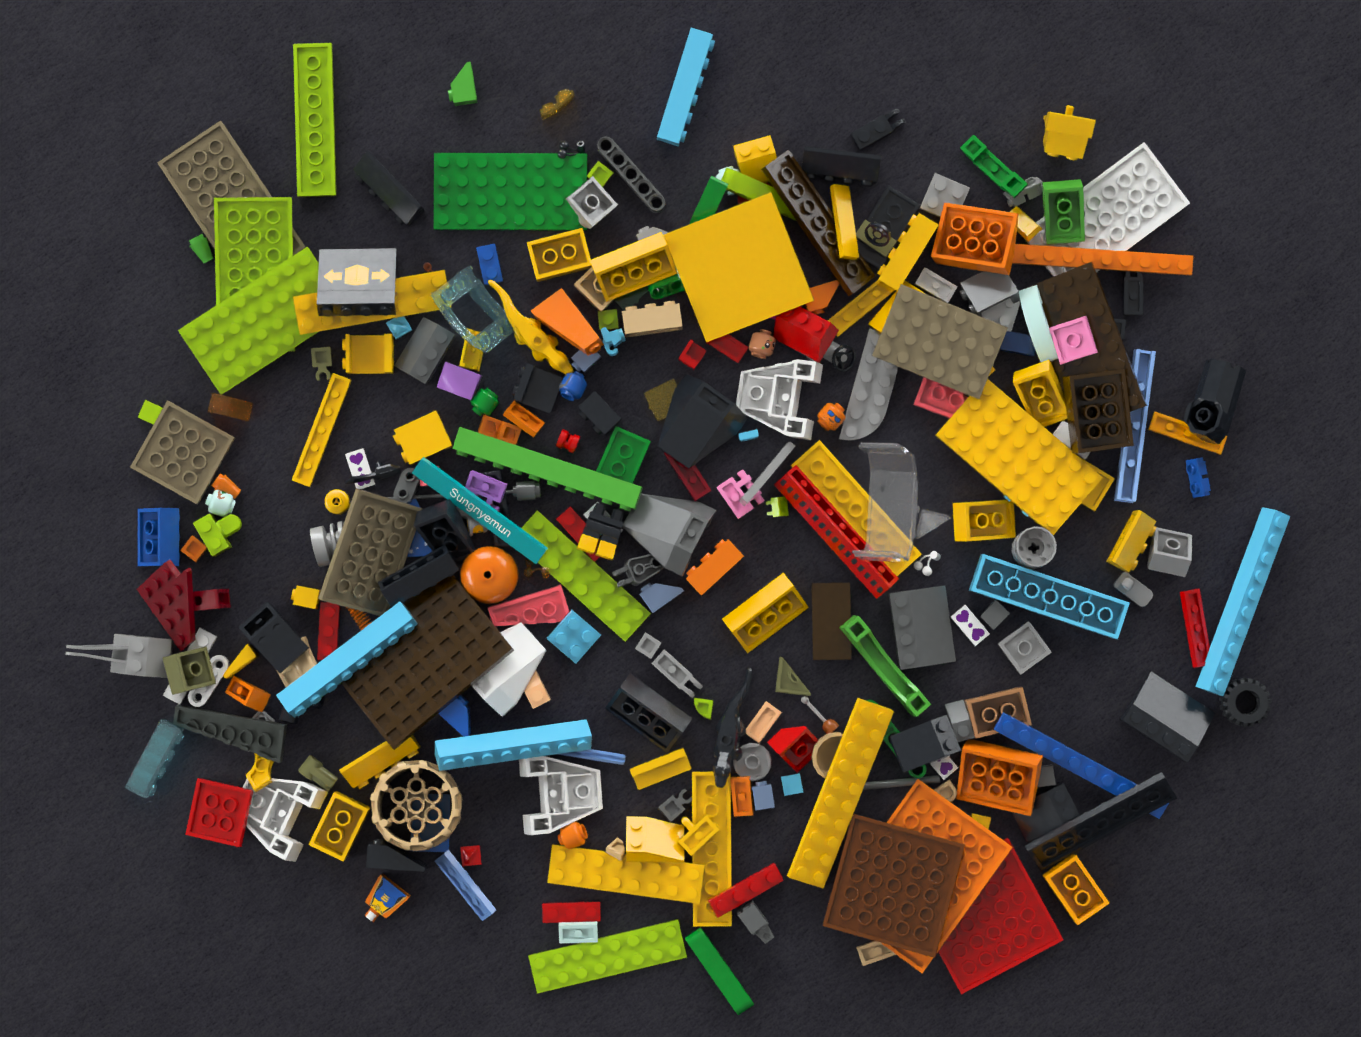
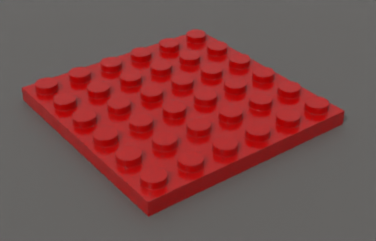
[938,837,1063,994]

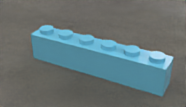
[657,28,715,146]

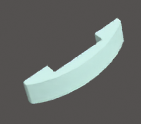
[1019,285,1058,362]

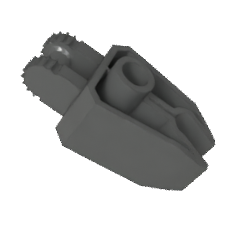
[612,554,664,588]

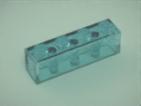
[125,719,184,798]

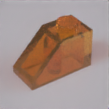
[208,393,253,421]

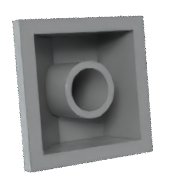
[1148,527,1192,577]

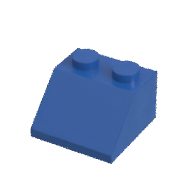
[438,695,471,737]

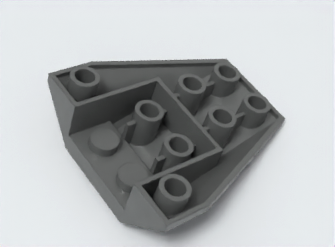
[622,494,717,576]

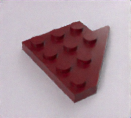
[137,559,196,651]

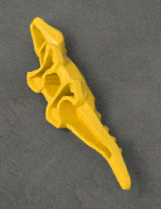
[488,280,573,375]

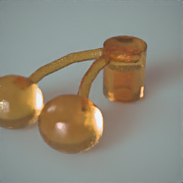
[524,558,550,578]

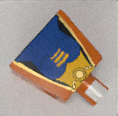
[365,873,411,922]

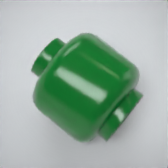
[470,387,499,416]

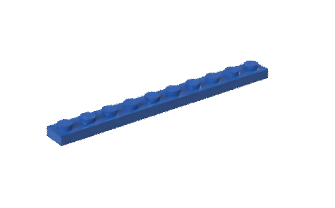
[994,712,1169,819]

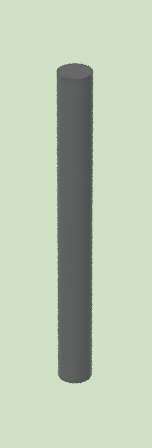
[863,775,940,790]

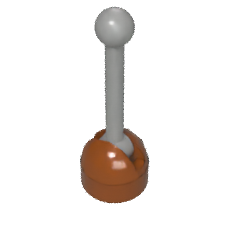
[801,696,839,734]

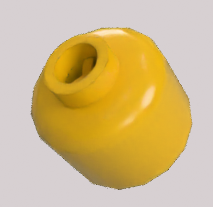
[325,489,351,514]

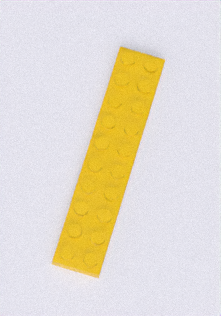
[787,698,894,888]

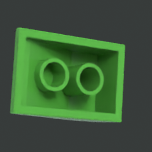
[1042,179,1085,244]

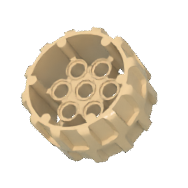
[370,760,463,851]

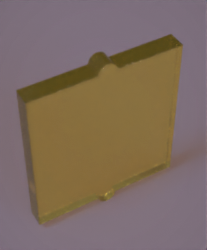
[644,378,677,422]

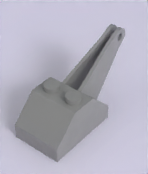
[65,634,173,678]

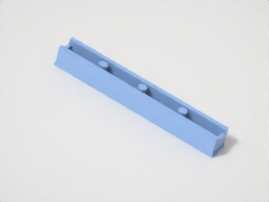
[1114,349,1156,503]

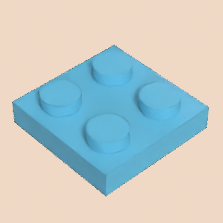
[547,610,601,664]

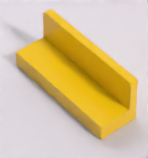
[630,748,691,790]

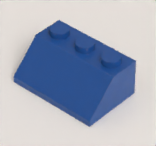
[138,508,180,566]

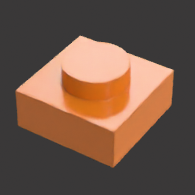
[180,535,207,562]

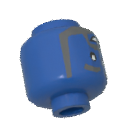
[559,371,587,401]

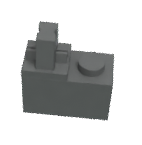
[737,900,774,944]

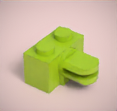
[193,513,242,557]

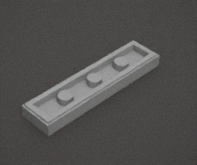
[739,442,795,506]

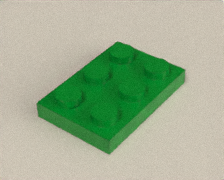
[596,426,651,484]

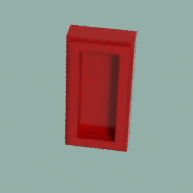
[706,334,749,363]

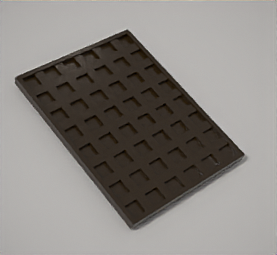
[341,575,514,750]

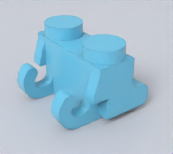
[601,327,626,356]

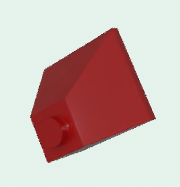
[767,726,818,773]

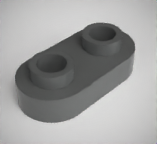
[394,468,420,504]

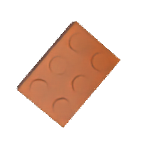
[686,539,744,596]

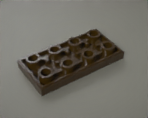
[811,583,852,660]

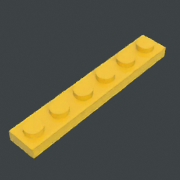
[292,373,352,487]

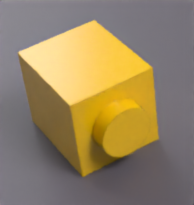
[291,586,321,609]

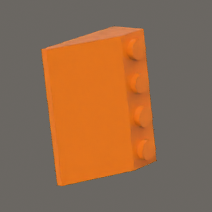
[931,202,1019,275]
[956,739,1043,816]

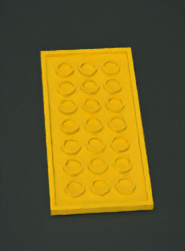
[935,379,1103,535]

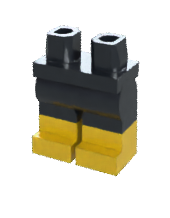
[577,503,624,561]

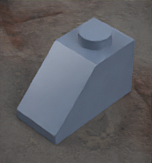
[639,583,684,613]

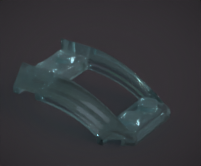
[431,266,513,353]

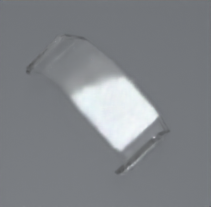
[852,443,920,562]

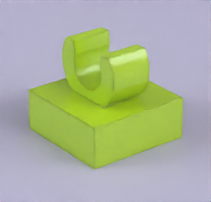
[766,497,789,517]

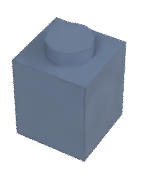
[571,350,601,373]
[752,781,775,810]

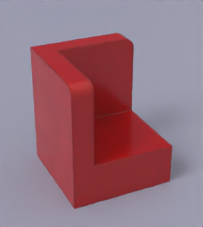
[678,339,706,370]

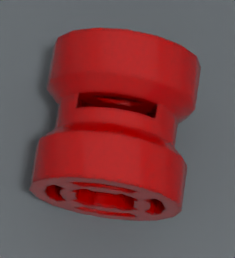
[556,429,581,454]

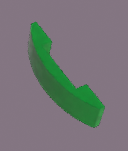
[960,135,1028,198]

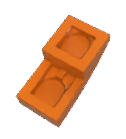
[477,415,521,445]

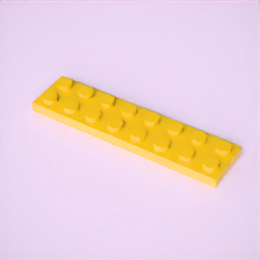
[293,270,452,335]
[791,440,922,576]
[692,771,732,927]
[547,844,705,904]

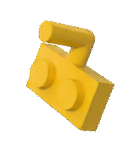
[678,815,719,856]

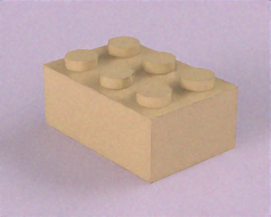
[622,301,682,337]

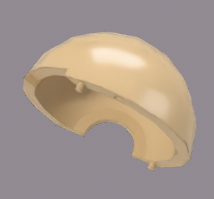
[812,732,843,779]

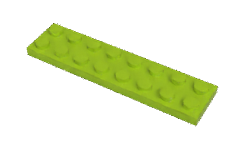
[293,43,336,197]
[521,510,651,642]
[528,919,687,993]

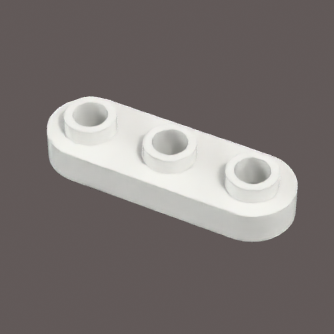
[188,655,229,707]

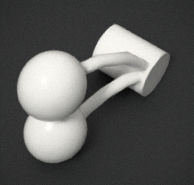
[914,551,941,576]

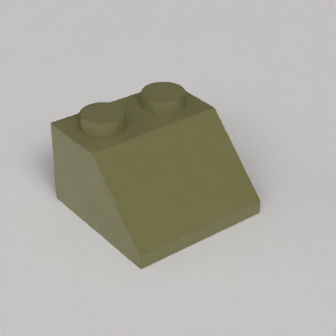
[163,646,216,695]

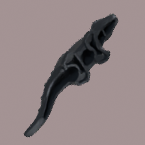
[713,667,752,788]

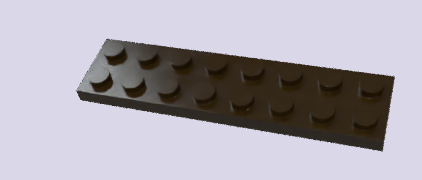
[761,150,875,296]

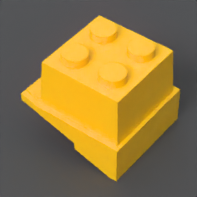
[1043,105,1095,160]

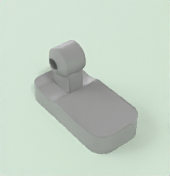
[1114,572,1153,607]

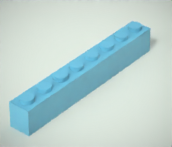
[276,602,418,718]
[435,720,592,771]

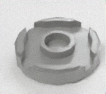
[733,743,771,781]

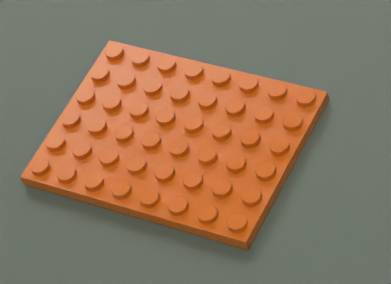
[828,779,1013,973]

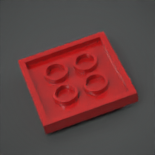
[185,778,253,847]

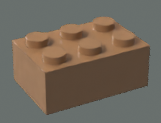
[964,687,1032,738]

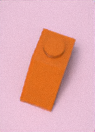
[805,280,839,315]
[225,675,271,712]

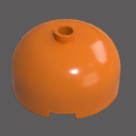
[460,546,519,604]

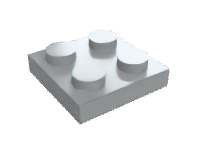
[919,173,970,218]
[997,621,1051,675]

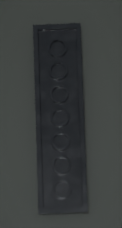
[1025,772,1177,871]

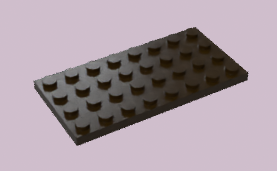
[1021,262,1147,412]

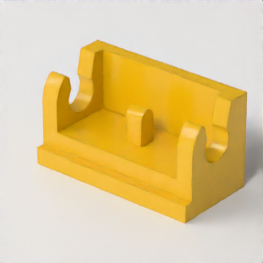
[459,328,487,371]

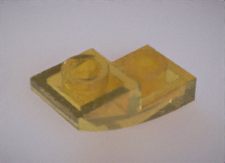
[539,89,575,120]

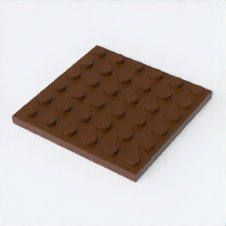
[823,814,965,958]

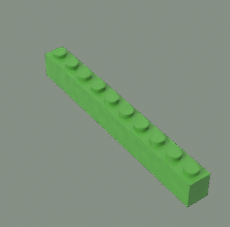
[452,427,643,511]

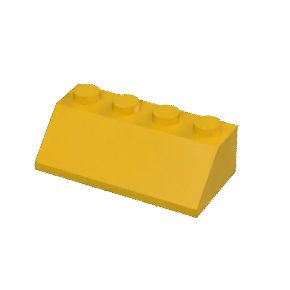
[590,232,678,302]
[722,573,809,653]
[339,735,420,789]

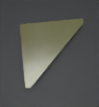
[775,657,811,696]

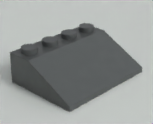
[888,586,956,670]

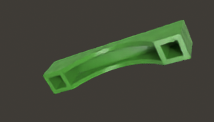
[839,615,931,717]

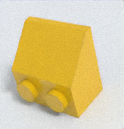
[734,135,777,183]

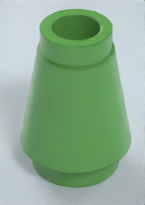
[189,234,214,264]

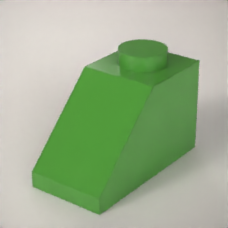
[448,62,478,106]

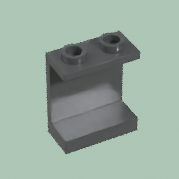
[959,271,1020,317]

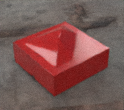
[460,845,482,866]

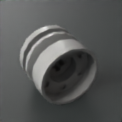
[310,521,344,567]
[1011,526,1057,570]

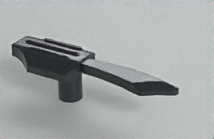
[345,462,401,484]

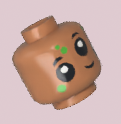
[749,329,776,359]

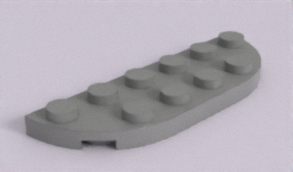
[839,328,898,441]

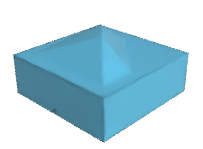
[386,316,412,340]

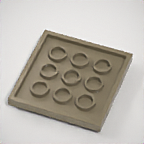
[130,400,235,505]

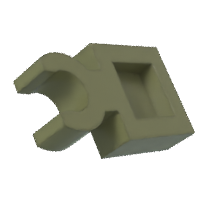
[311,347,333,381]

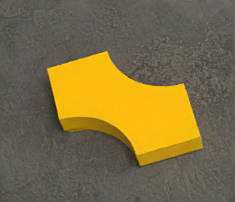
[246,753,274,792]

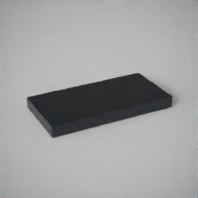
[856,185,920,270]

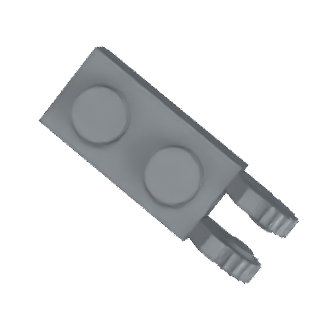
[651,649,703,698]

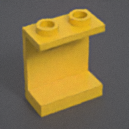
[342,334,394,374]
[393,411,453,466]

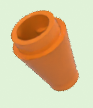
[211,473,241,499]

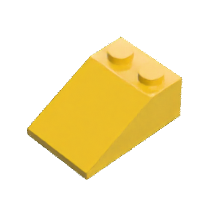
[1013,359,1067,427]
[953,500,1016,541]
[626,817,684,862]

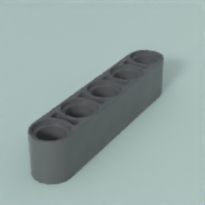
[597,136,665,213]

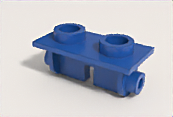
[1186,457,1211,498]

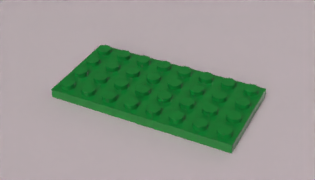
[434,153,587,231]

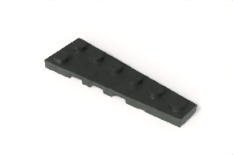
[173,705,287,763]

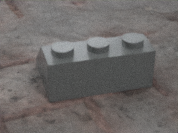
[394,317,456,385]

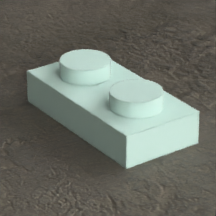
[559,921,598,943]

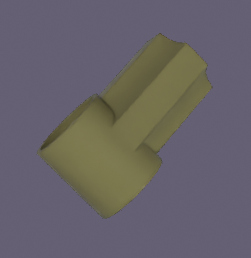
[298,755,339,792]

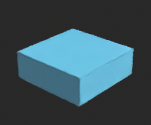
[738,430,759,442]
[781,773,803,796]

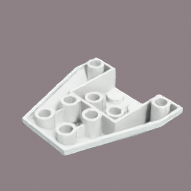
[472,623,547,717]

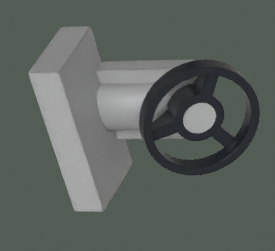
[806,341,856,372]

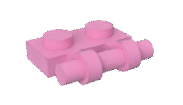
[716,470,765,519]

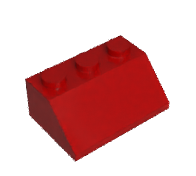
[773,306,839,363]

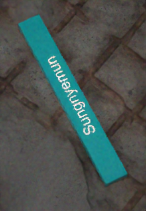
[412,457,548,564]

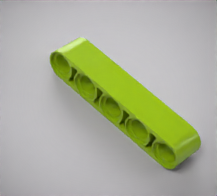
[721,168,796,220]

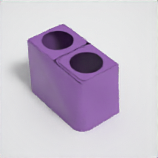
[437,362,482,400]

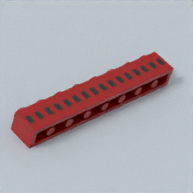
[774,465,899,599]

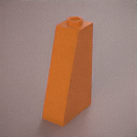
[531,288,604,356]

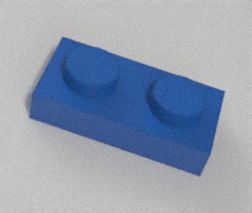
[476,243,503,285]

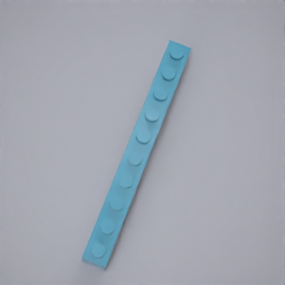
[1195,507,1290,696]

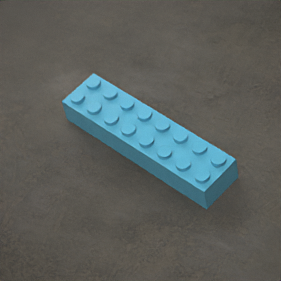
[969,554,1130,639]

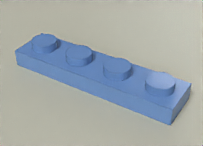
[435,850,496,921]

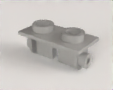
[1003,177,1043,207]

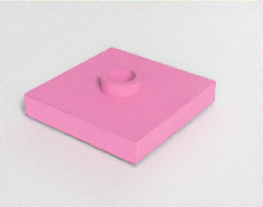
[1049,316,1098,365]

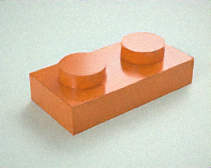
[503,401,545,437]
[730,776,754,817]

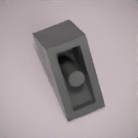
[945,700,975,742]

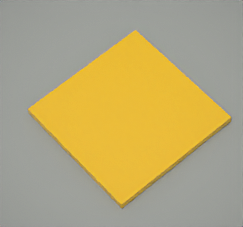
[663,192,814,342]

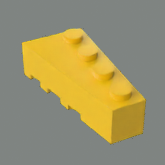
[877,213,939,291]

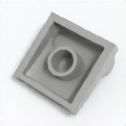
[566,176,618,229]

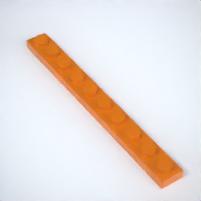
[1012,244,1193,276]

